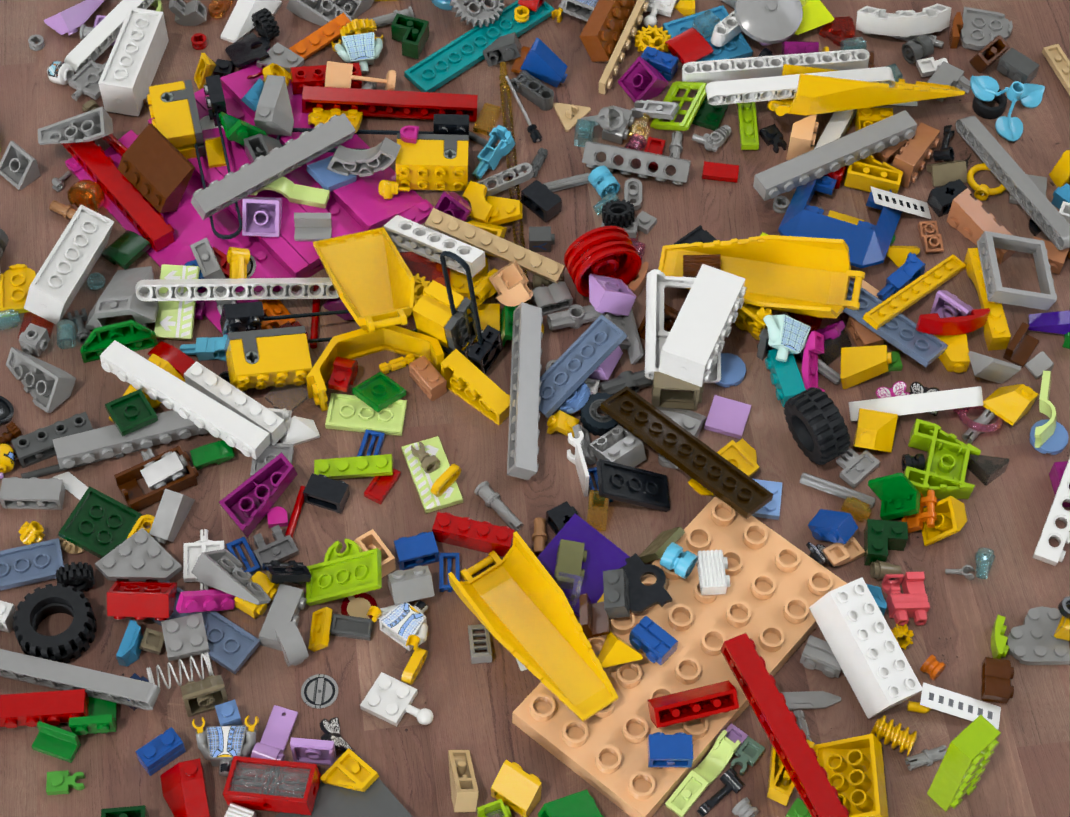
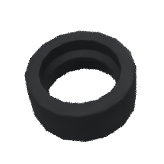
[972,89,1007,119]

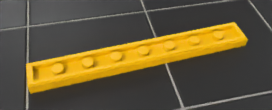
[862,254,966,330]

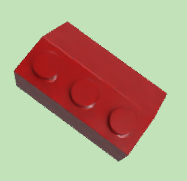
[107,581,177,621]

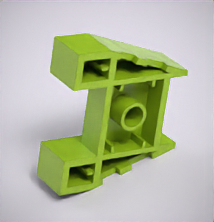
[903,419,981,499]

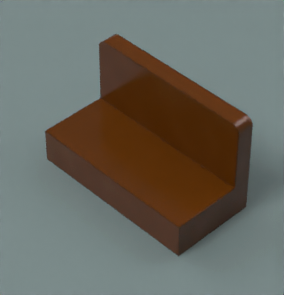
[1003,322,1039,368]
[579,593,610,639]

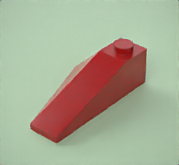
[160,758,211,817]

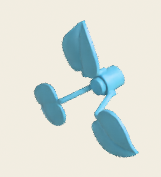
[970,75,1045,142]

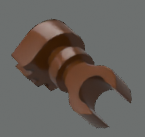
[0,421,23,444]

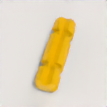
[379,353,415,374]

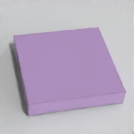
[704,395,751,439]
[290,737,337,765]

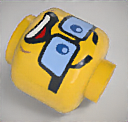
[0,444,16,473]

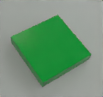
[352,371,406,412]

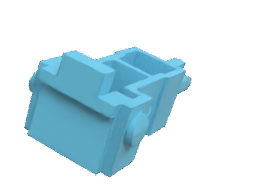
[472,125,515,180]
[180,334,228,361]

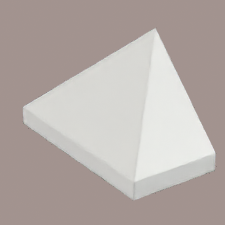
[280,416,320,446]

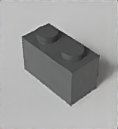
[997,48,1040,84]
[603,569,630,619]

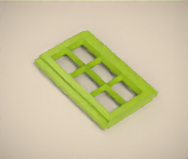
[650,81,707,131]

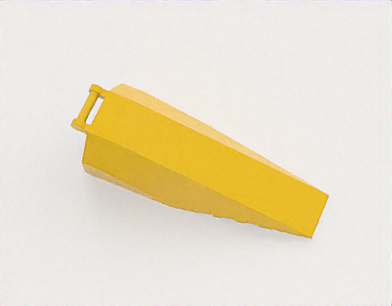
[768,64,965,116]
[658,235,865,319]
[448,531,618,722]

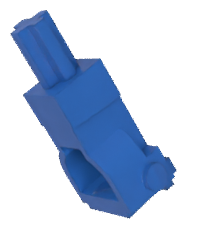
[877,252,926,301]

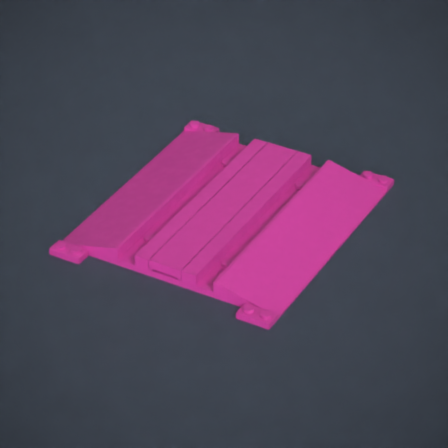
[65,48,434,335]

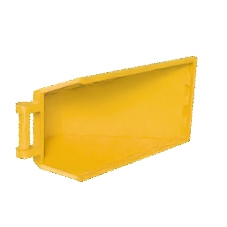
[313,227,415,333]

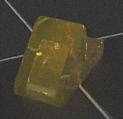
[587,490,609,531]

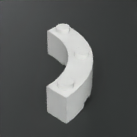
[856,3,951,38]

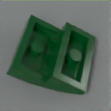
[101,230,152,270]

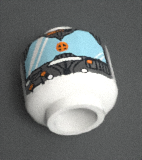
[47,61,74,85]

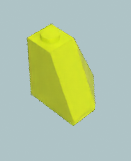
[794,0,834,35]

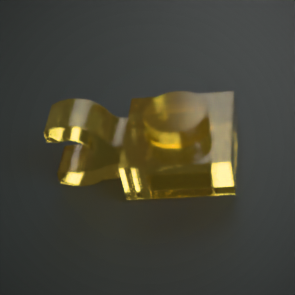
[628,113,651,144]

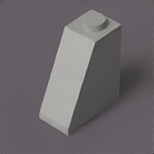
[149,489,195,544]

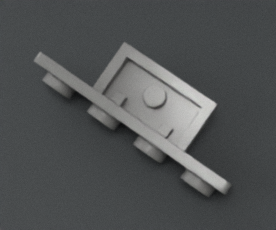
[604,308,644,365]

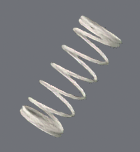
[146,652,214,689]

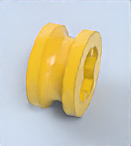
[514,6,529,23]

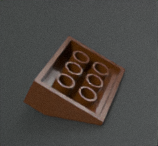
[117,123,195,213]

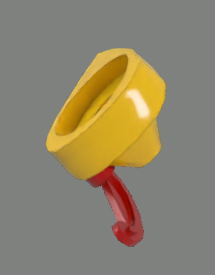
[247,63,290,86]

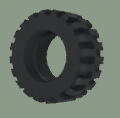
[784,387,850,465]
[13,583,97,664]

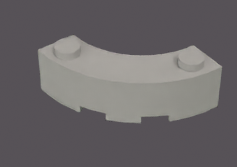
[327,137,401,177]

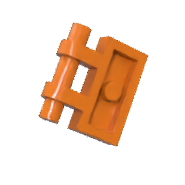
[259,299,295,330]
[902,490,937,533]

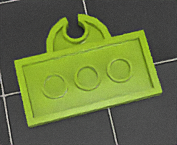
[306,539,382,606]

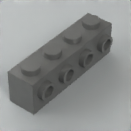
[11,412,93,469]

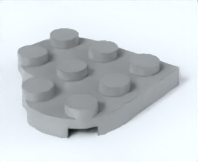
[960,7,1013,50]
[1006,606,1070,665]

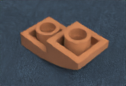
[918,221,944,253]
[628,261,649,298]

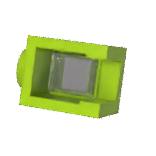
[477,799,512,817]

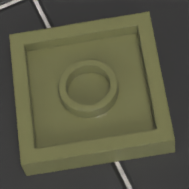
[639,527,685,563]

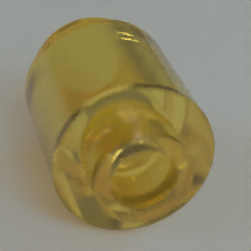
[841,497,872,523]

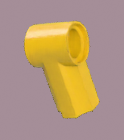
[227,247,250,279]

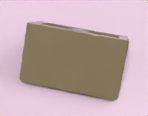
[926,160,967,187]

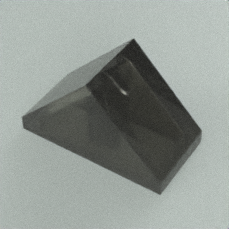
[967,454,1009,486]

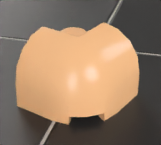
[489,260,533,307]

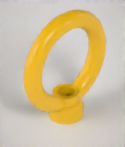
[967,163,1006,201]

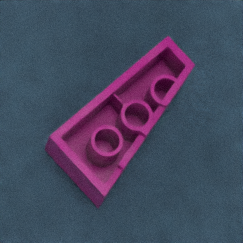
[219,452,298,538]

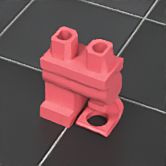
[882,571,930,626]

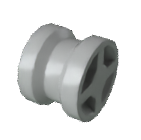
[732,797,759,817]

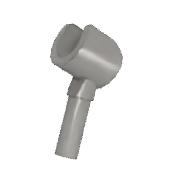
[52,171,71,192]
[945,565,975,580]

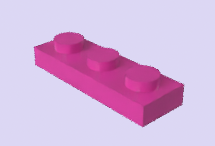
[176,589,236,613]

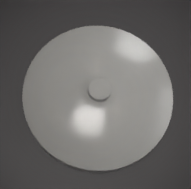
[735,0,803,44]

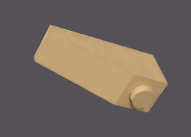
[448,750,479,813]

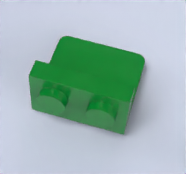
[219,112,267,147]
[868,473,921,520]
[69,696,117,735]

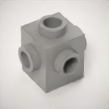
[19,323,50,357]

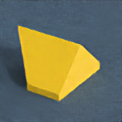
[598,631,643,668]

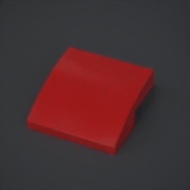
[665,27,714,65]

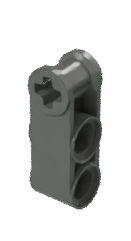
[510,70,554,111]

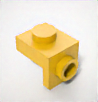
[547,410,579,437]

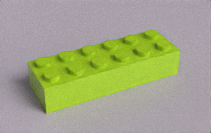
[927,715,1001,812]

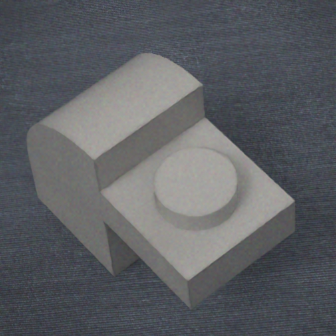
[169,0,208,26]
[275,620,309,667]

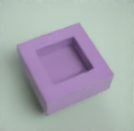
[726,723,748,753]

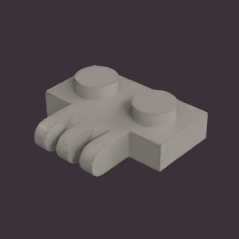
[836,448,880,489]

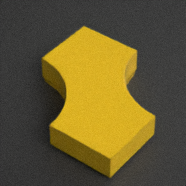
[462,181,494,223]

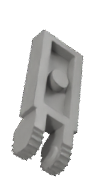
[631,100,680,120]

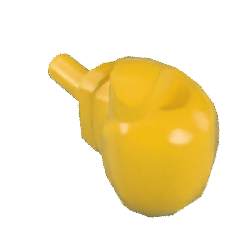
[378,180,410,199]

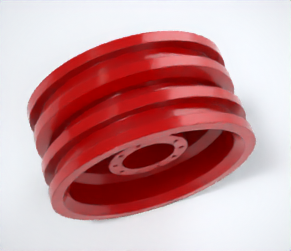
[564,226,642,297]

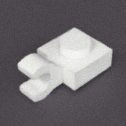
[916,57,948,77]

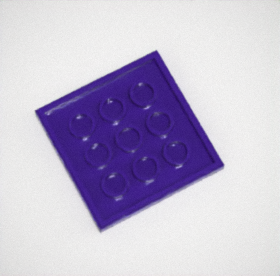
[537,513,630,617]

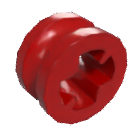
[191,33,207,50]

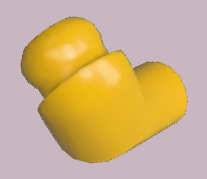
[907,701,932,714]

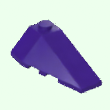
[1028,310,1070,335]

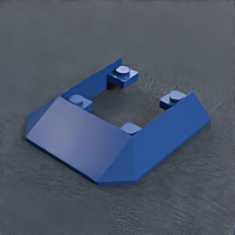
[778,176,903,268]

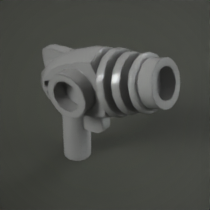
[692,125,732,152]

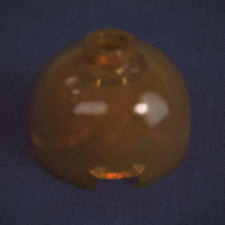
[67,179,105,212]

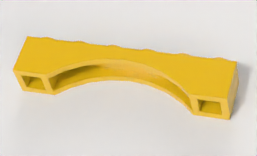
[964,248,1011,351]

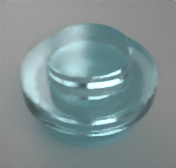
[87,272,106,290]

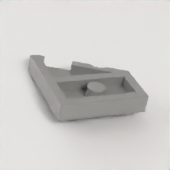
[257,42,304,73]

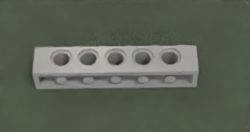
[582,141,691,185]

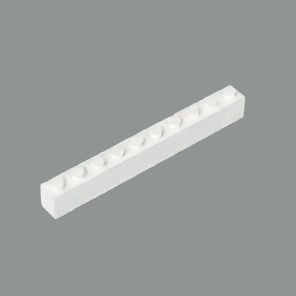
[100,340,270,460]

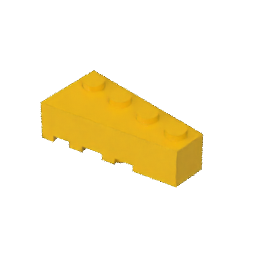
[441,349,510,425]

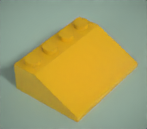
[813,734,889,817]

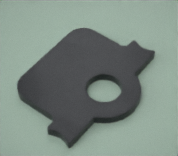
[225,32,271,67]
[619,553,672,613]

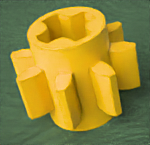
[18,521,45,545]
[891,624,914,650]

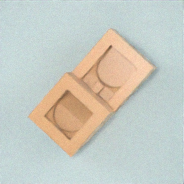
[822,537,865,567]

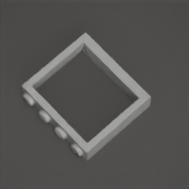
[977,231,1057,310]

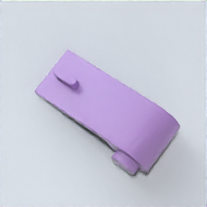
[251,705,298,761]

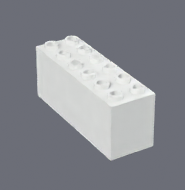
[98,7,169,117]
[24,205,114,325]
[659,264,747,387]
[809,577,923,719]

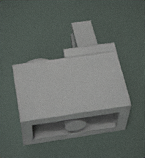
[927,61,971,102]

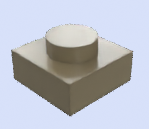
[139,628,164,655]

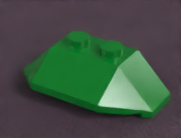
[80,320,158,363]

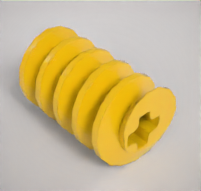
[870,715,917,757]

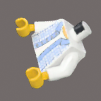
[366,600,428,651]

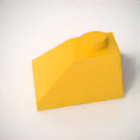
[982,384,1039,426]
[853,408,898,453]
[922,496,967,546]

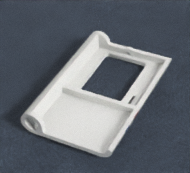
[645,269,721,383]

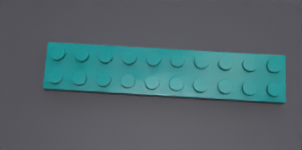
[404,0,555,92]

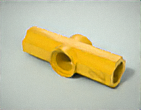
[468,268,498,306]

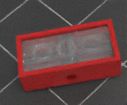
[223,756,321,815]

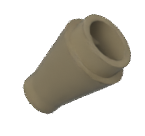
[870,560,901,580]

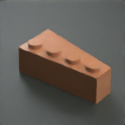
[892,123,941,188]
[946,188,1015,264]

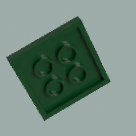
[58,486,142,559]

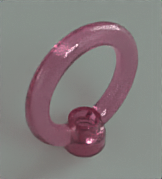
[953,406,1004,432]

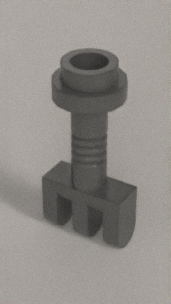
[67,308,91,344]

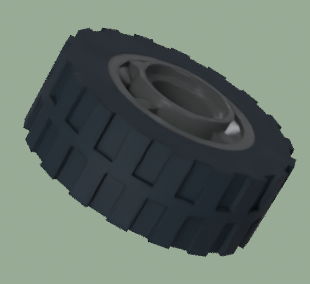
[580,392,621,437]

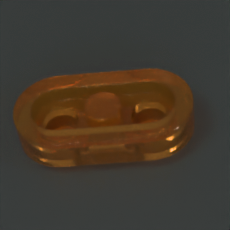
[208,0,234,18]

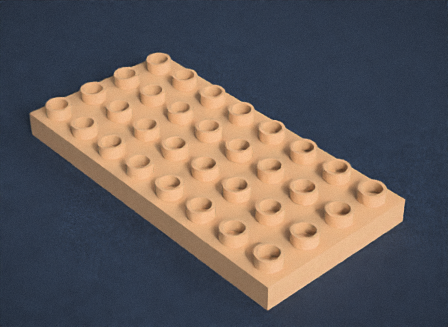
[512,496,848,817]

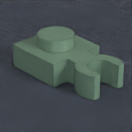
[730,736,765,776]

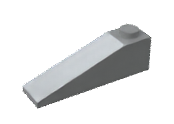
[286,0,352,26]
[254,75,294,136]
[37,107,113,145]
[6,347,76,413]
[654,406,707,438]
[191,549,271,605]

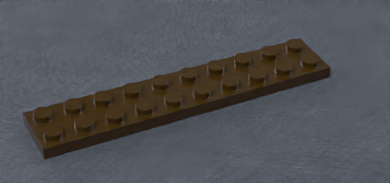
[600,386,773,519]

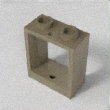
[651,372,704,411]

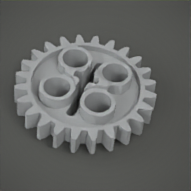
[450,0,504,28]

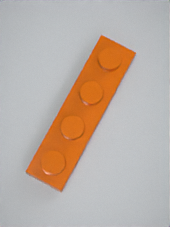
[289,12,351,61]

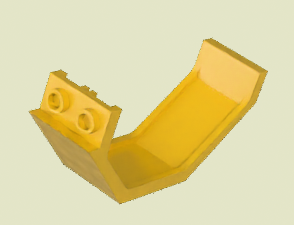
[306,325,444,412]

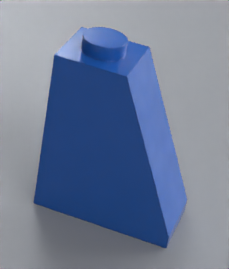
[520,38,568,88]

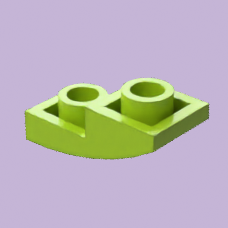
[991,615,1009,659]

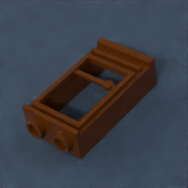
[114,446,199,511]

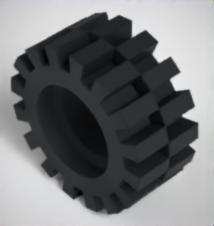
[251,8,280,40]
[602,199,635,228]
[56,562,95,593]

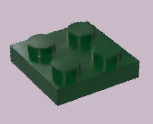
[692,93,729,131]
[105,389,158,437]

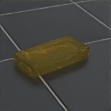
[473,103,501,136]

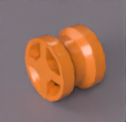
[920,654,946,681]

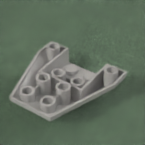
[85,266,159,330]

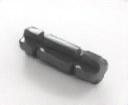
[531,148,548,178]

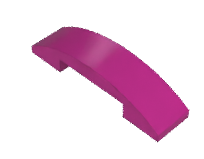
[802,331,825,392]

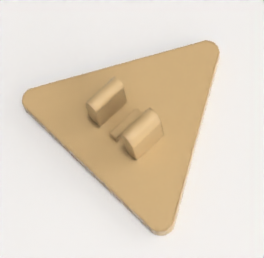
[553,103,591,132]

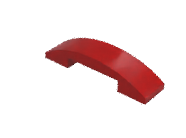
[916,308,990,336]
[148,341,195,379]

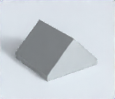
[0,141,41,190]
[968,351,1022,384]

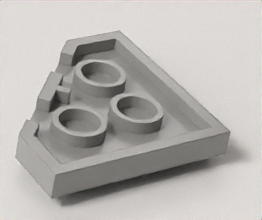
[95,528,182,582]

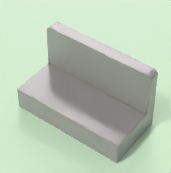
[294,213,332,241]

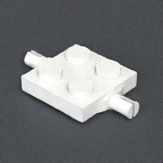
[183,529,225,590]

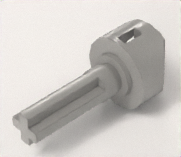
[578,106,624,131]

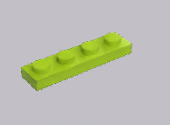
[737,102,759,150]
[314,454,393,479]

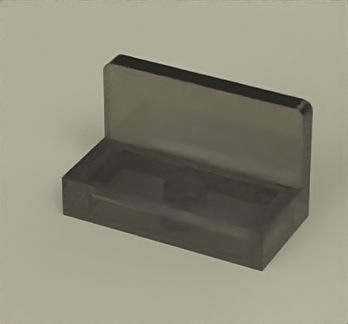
[819,329,852,365]

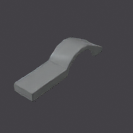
[190,237,237,315]

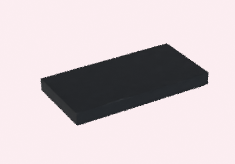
[596,459,670,512]

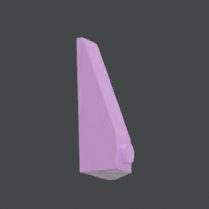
[44,0,105,35]

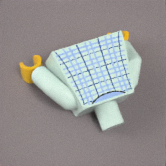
[331,32,384,75]
[756,307,811,362]

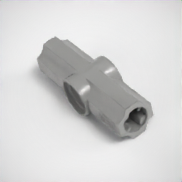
[547,304,605,331]

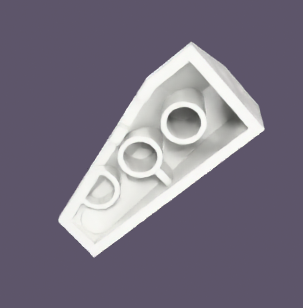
[220,0,282,43]

